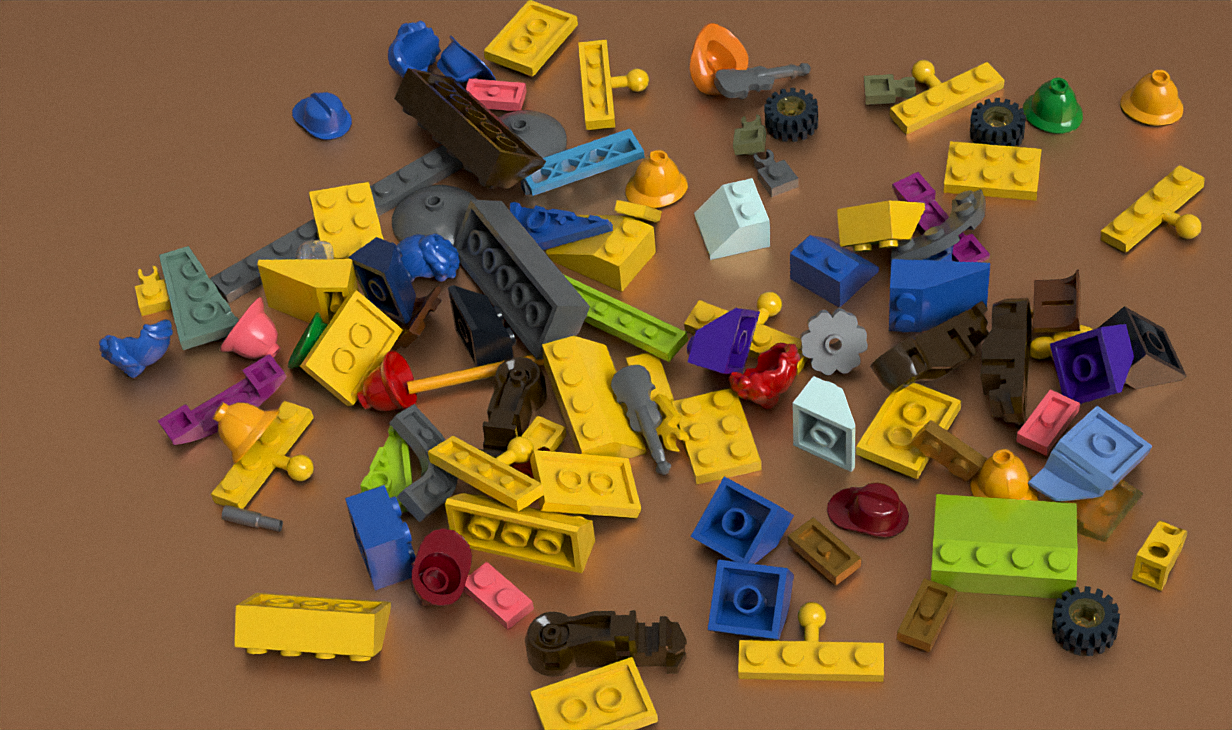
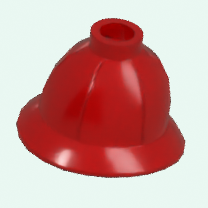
[357,351,417,412]

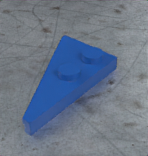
[510,202,613,250]

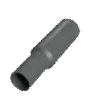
[222,505,283,532]

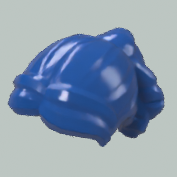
[388,20,441,78]
[397,234,460,282]
[99,319,173,378]

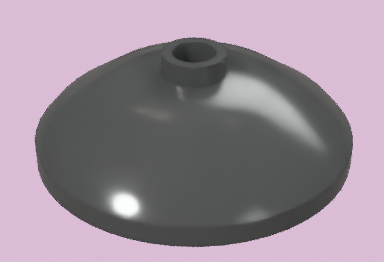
[498,110,567,158]
[392,185,477,246]

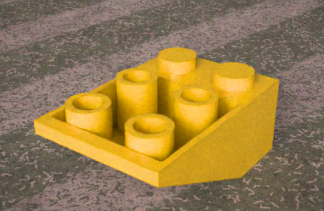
[257,259,359,324]

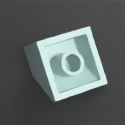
[694,178,770,260]
[793,376,855,472]

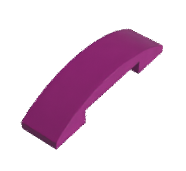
[892,172,990,262]
[158,354,287,445]

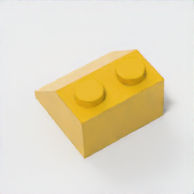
[837,200,925,252]

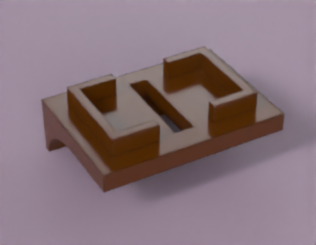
[1033,269,1081,333]
[392,286,442,351]

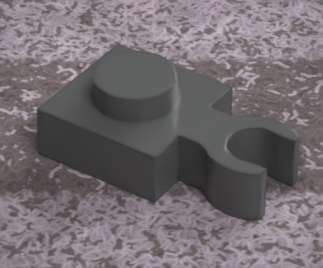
[754,149,799,197]

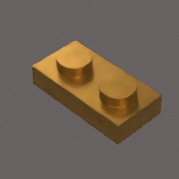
[911,420,987,482]
[788,517,861,586]
[897,578,957,652]

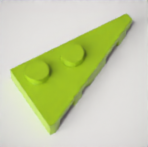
[360,413,413,513]

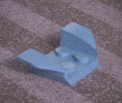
[1028,406,1152,501]

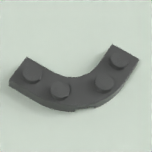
[891,189,986,260]
[389,404,458,522]

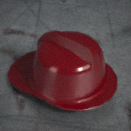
[827,482,909,538]
[411,528,472,606]

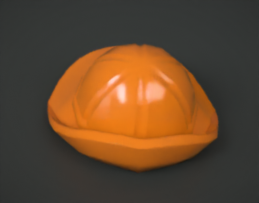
[690,23,749,96]

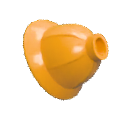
[1120,70,1183,125]
[625,150,688,208]
[212,402,280,464]
[971,449,1039,501]

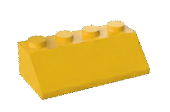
[542,336,647,458]
[445,493,595,573]
[235,593,391,661]

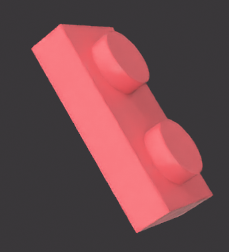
[466,78,527,111]
[1016,389,1080,456]
[463,562,534,630]

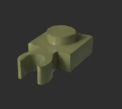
[864,74,916,105]
[733,115,766,155]

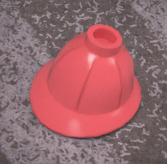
[220,297,281,359]

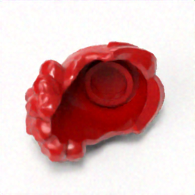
[728,342,801,410]

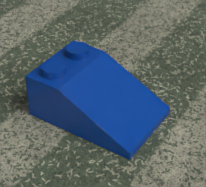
[889,259,990,332]

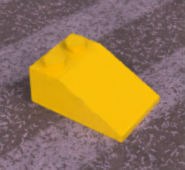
[545,215,656,292]

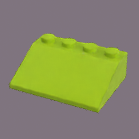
[931,494,1078,599]

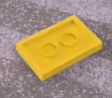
[484,0,578,77]
[944,141,1042,201]
[309,182,384,259]
[300,290,403,406]
[856,383,961,479]
[671,388,762,485]
[530,450,641,518]
[530,657,658,730]

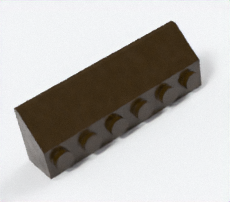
[394,68,546,189]

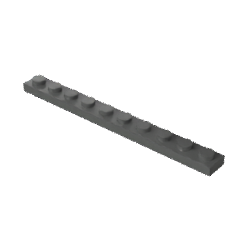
[210,145,463,304]

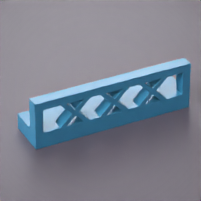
[520,129,645,196]

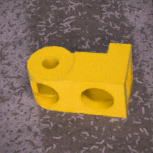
[1131,520,1187,591]

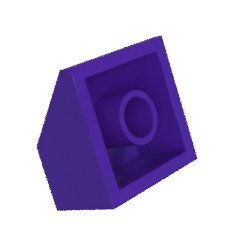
[687,308,760,374]
[1050,324,1134,404]

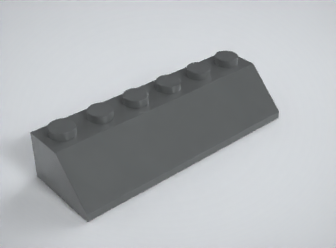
[454,200,590,360]

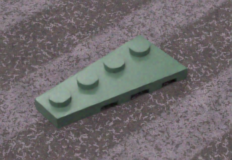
[159,246,239,350]

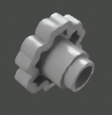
[800,308,868,375]

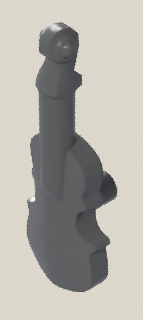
[714,63,811,99]
[611,365,671,475]

